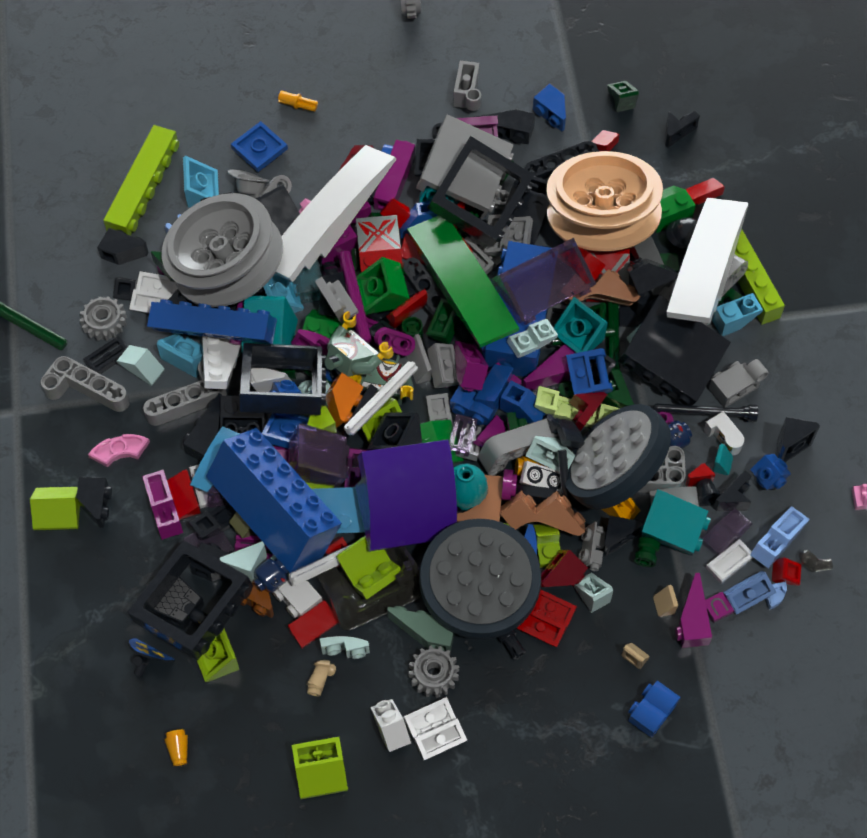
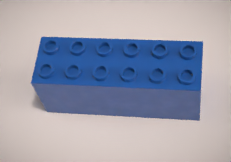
[482,241,559,377]
[206,428,342,573]

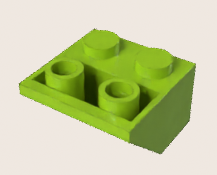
[292,737,348,799]

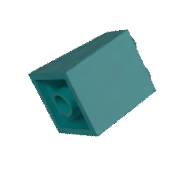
[241,296,298,353]
[642,489,711,556]

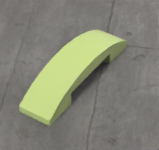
[534,386,620,428]

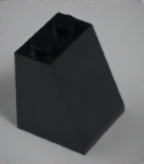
[255,185,300,236]

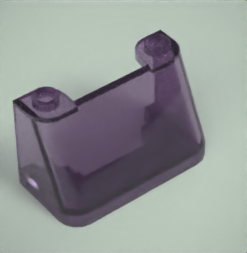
[490,238,596,325]

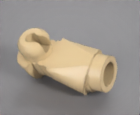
[307,660,336,697]

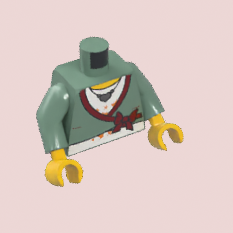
[325,311,394,377]
[349,353,414,405]

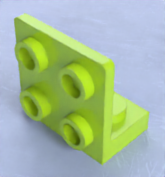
[336,536,404,600]

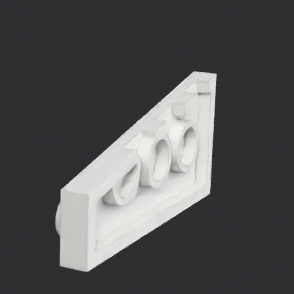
[202,336,241,389]

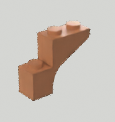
[556,269,640,306]
[500,491,586,536]

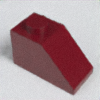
[541,550,588,587]

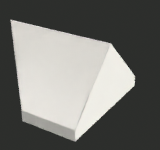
[250,368,292,392]

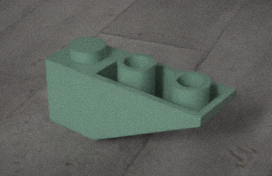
[387,606,454,652]

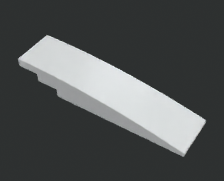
[275,145,397,282]
[667,198,748,323]

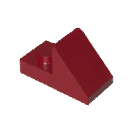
[569,392,607,432]

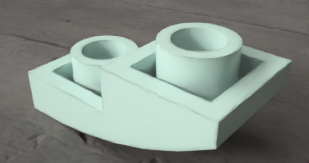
[507,319,558,358]
[320,636,370,659]

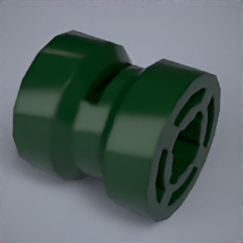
[402,317,423,341]
[634,537,660,567]

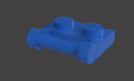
[566,348,613,395]

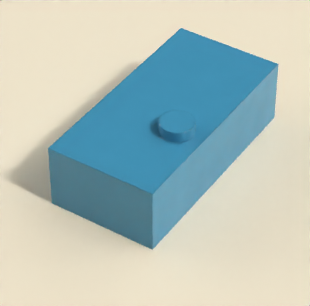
[312,487,365,533]

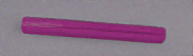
[339,251,371,343]

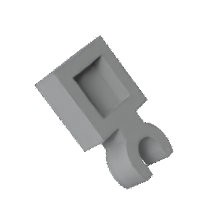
[456,424,481,461]

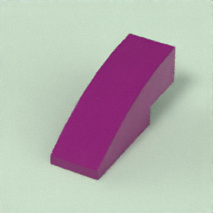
[142,469,183,540]

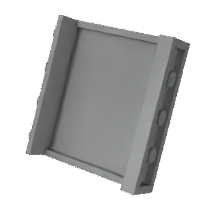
[416,114,514,219]

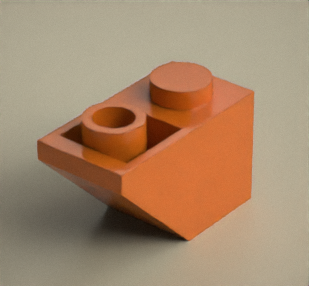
[326,373,364,428]

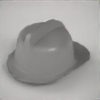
[227,169,270,198]

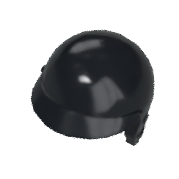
[666,217,698,255]

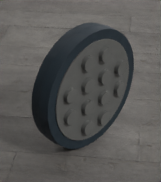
[419,518,541,639]

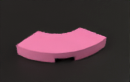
[88,434,150,467]

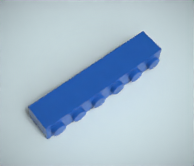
[147,299,277,344]

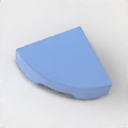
[766,581,787,610]

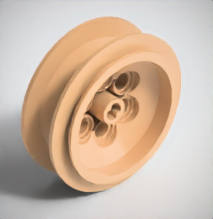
[547,151,663,251]

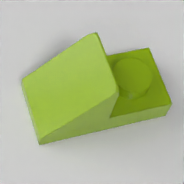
[533,524,560,568]

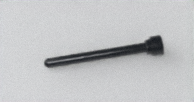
[653,403,758,422]

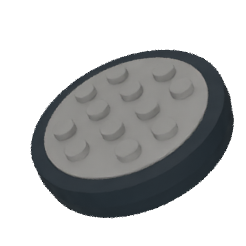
[565,404,671,510]

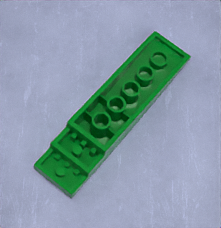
[407,216,520,348]

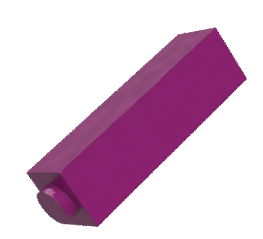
[373,140,415,211]

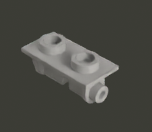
[578,522,606,571]

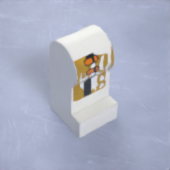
[704,411,744,455]

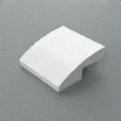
[129,271,178,313]
[403,697,467,760]

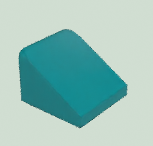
[713,444,733,475]

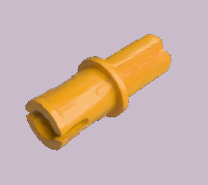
[278,90,318,112]

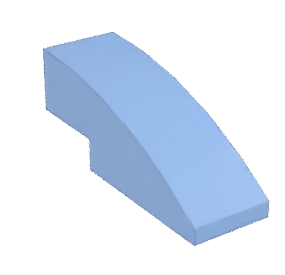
[750,506,810,569]

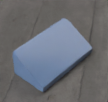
[723,571,777,615]

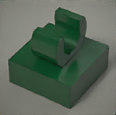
[719,288,743,304]
[503,412,527,432]

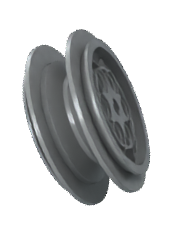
[162,193,283,307]

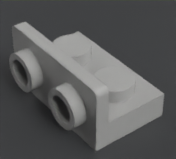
[315,277,359,323]

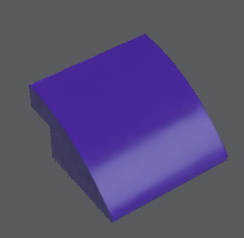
[355,439,457,552]

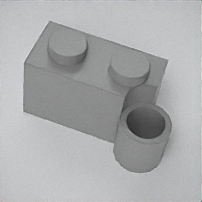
[453,60,481,111]
[709,359,769,407]

